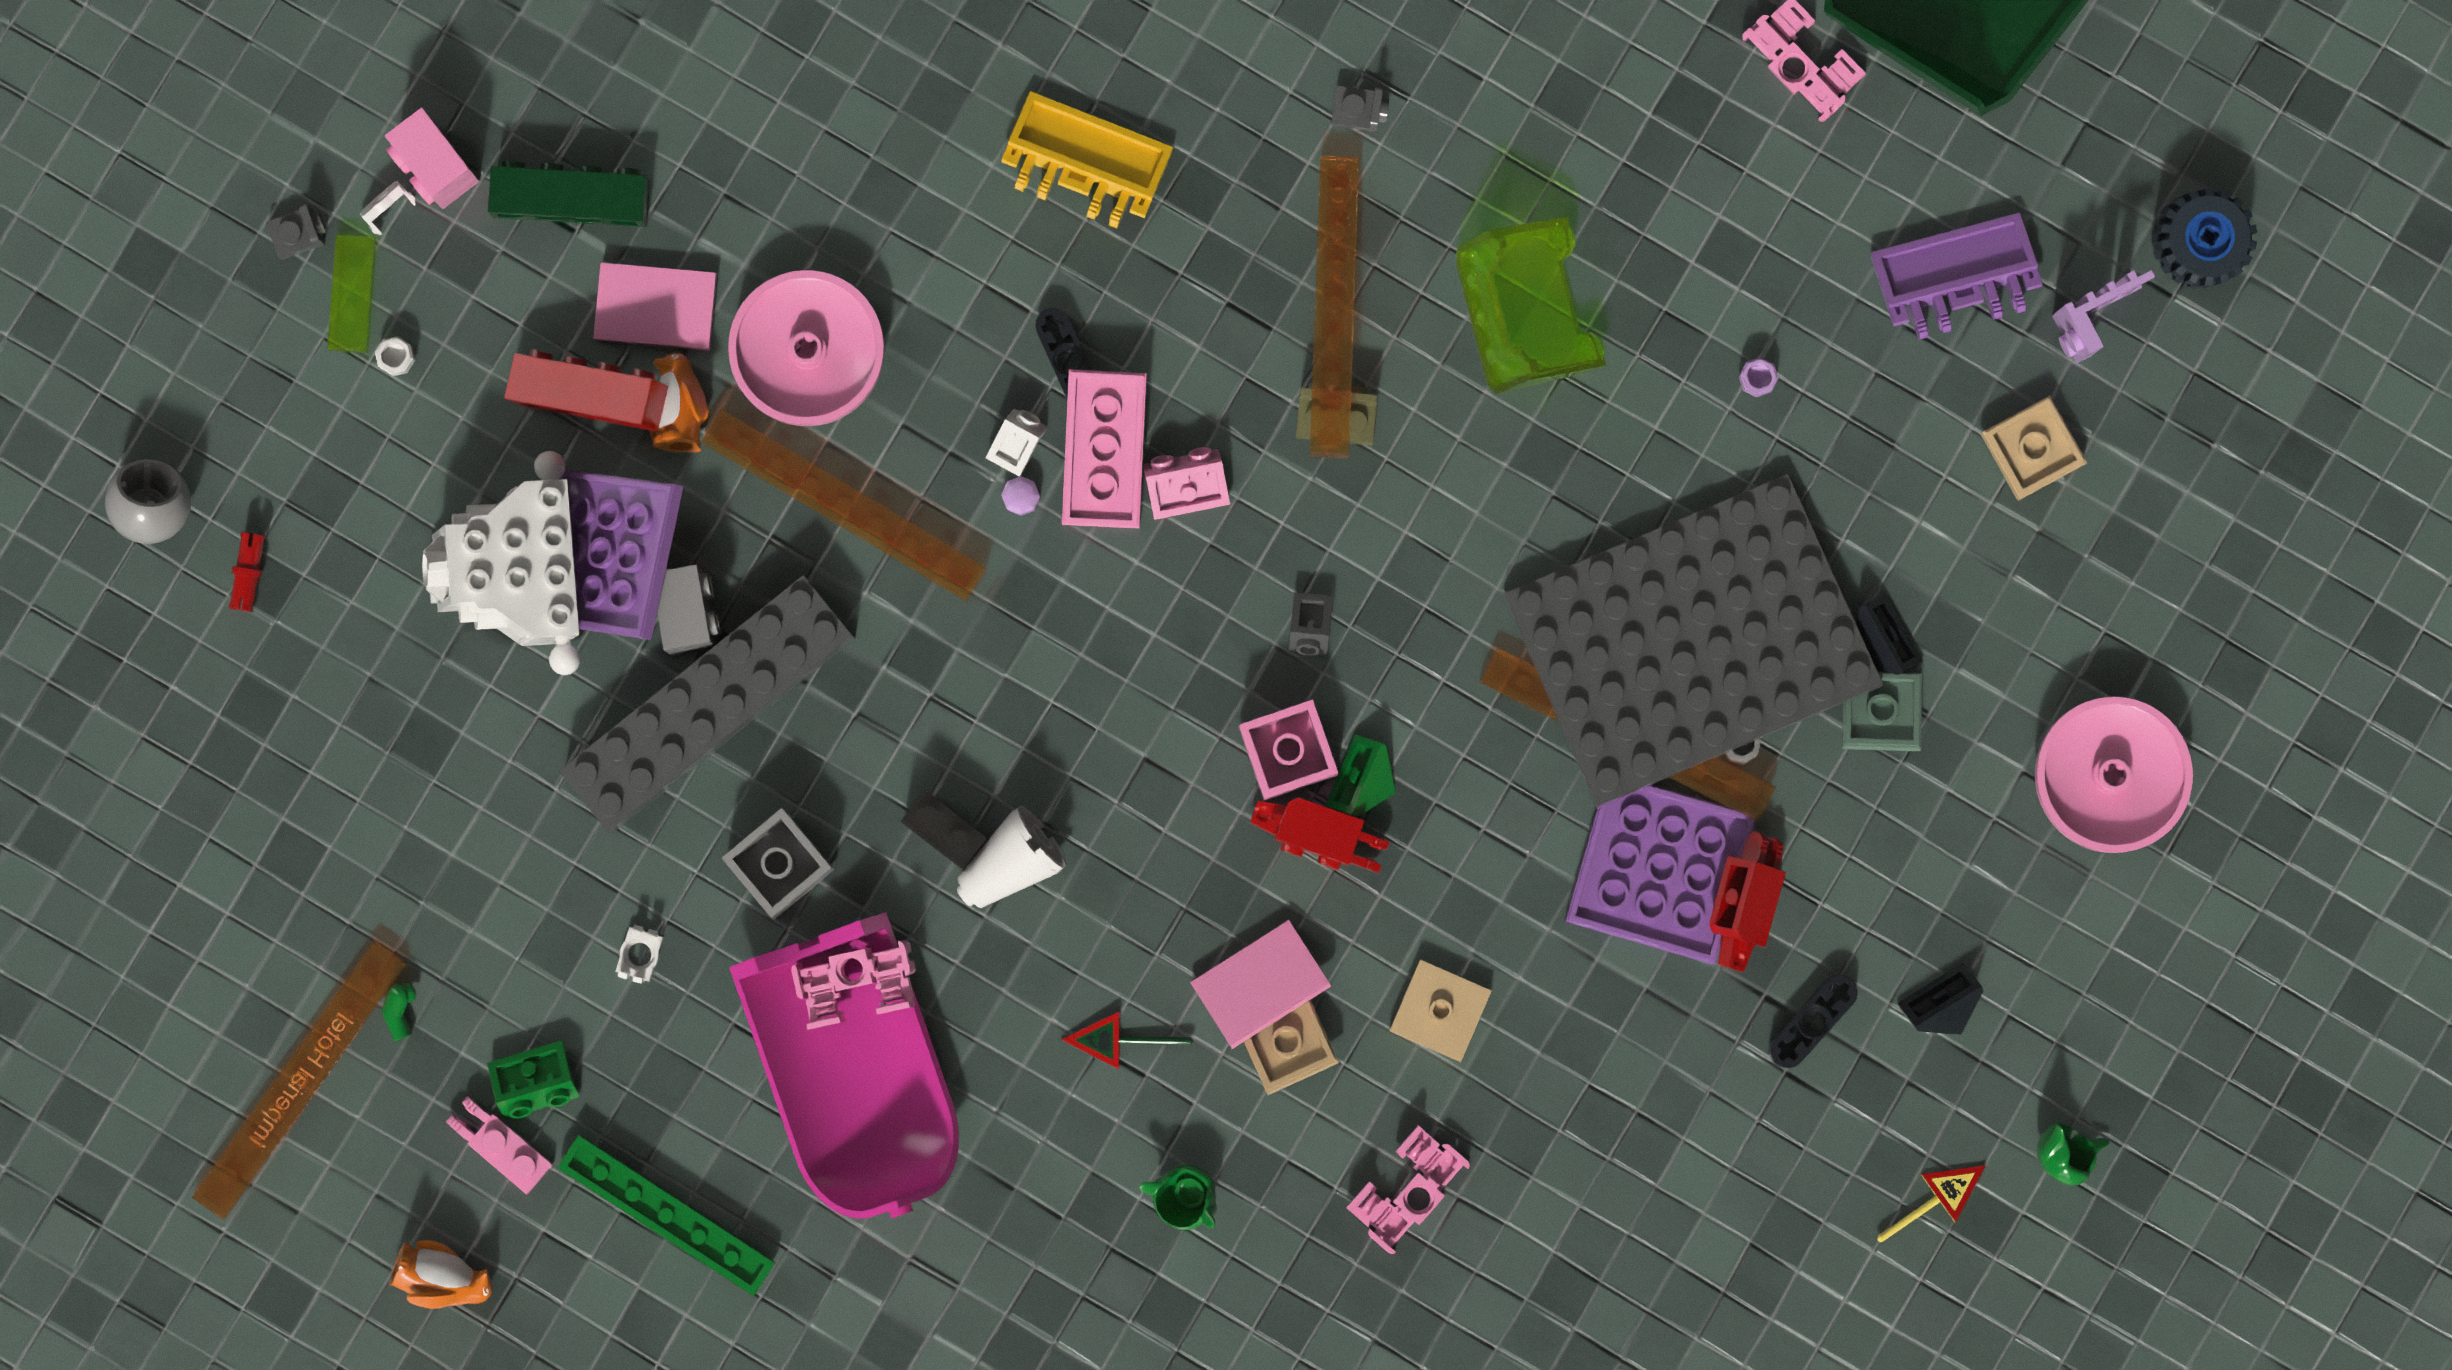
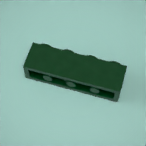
[488,161,650,228]

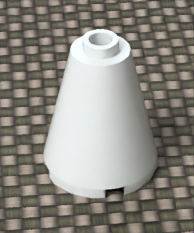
[957,806,1067,908]

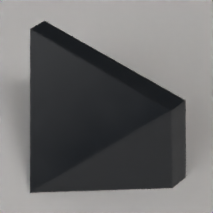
[1856,594,1923,675]
[1897,963,1984,1035]

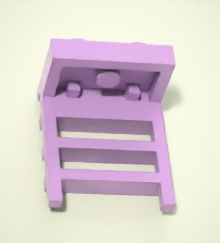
[2052,270,2155,363]

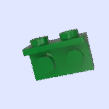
[487,1040,580,1119]

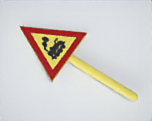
[1877,1165,1986,1242]

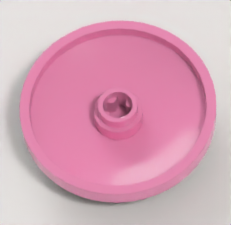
[728,270,885,426]
[2035,697,2193,853]

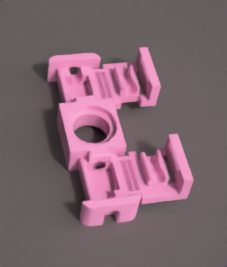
[1742,0,1866,122]
[791,940,916,1030]
[1346,1125,1470,1254]

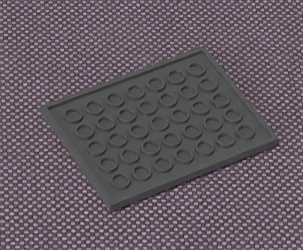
[1503,474,1883,808]

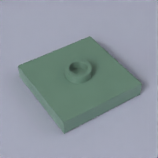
[1842,672,1922,751]

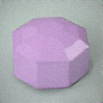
[1739,357,1779,397]
[1001,476,1040,516]

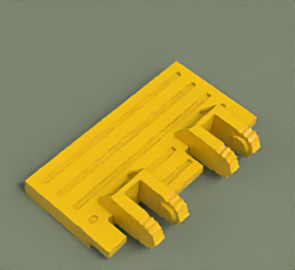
[1001,91,1173,228]

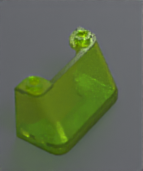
[1456,216,1606,394]

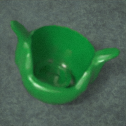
[2037,1123,2109,1186]
[1139,1165,1217,1230]

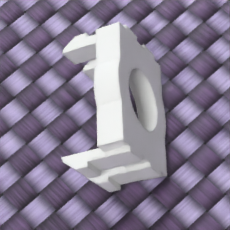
[359,181,415,235]
[615,924,664,984]

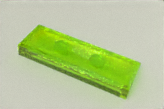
[327,235,376,354]

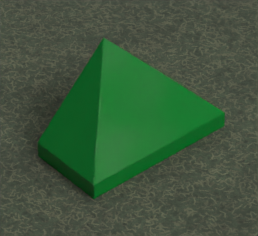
[1325,734,1396,817]

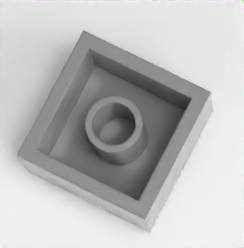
[657,564,722,656]
[722,808,835,919]

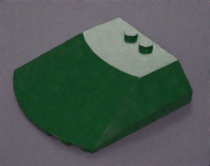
[1824,0,2089,116]

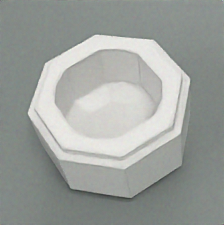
[375,336,415,376]

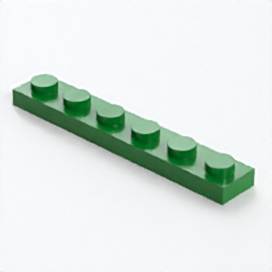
[557,1135,776,1296]

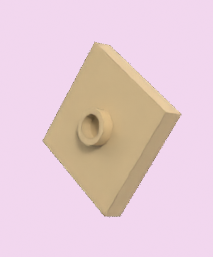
[1980,395,2087,501]
[1389,960,1492,1062]
[1244,999,1339,1095]

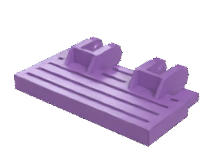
[1871,213,2043,340]

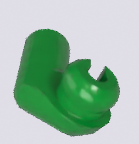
[382,982,416,1042]

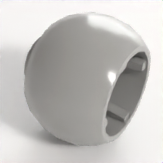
[105,459,191,544]

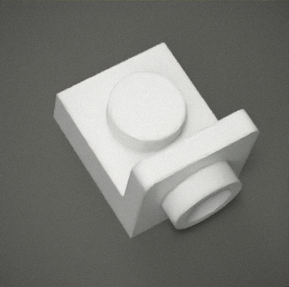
[986,409,1047,477]

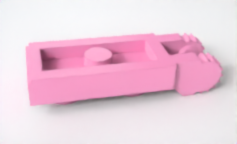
[446,1096,554,1195]

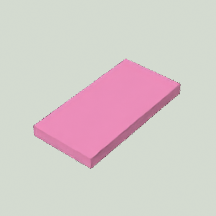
[1062,369,1147,528]

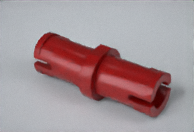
[228,532,266,612]

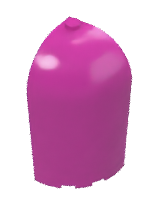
[729,912,959,1219]

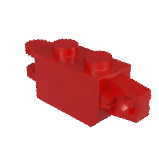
[1250,797,1390,873]
[1709,831,1786,972]

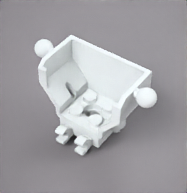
[422,451,580,675]

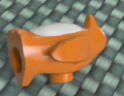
[649,353,709,453]
[388,1240,493,1309]

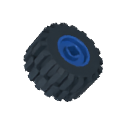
[2152,188,2257,288]

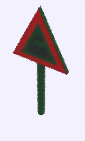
[1061,1011,1193,1069]

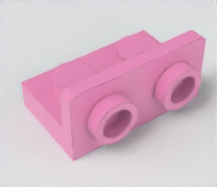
[1143,447,1230,520]

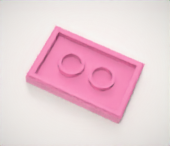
[593,262,717,351]
[1190,920,1331,1049]

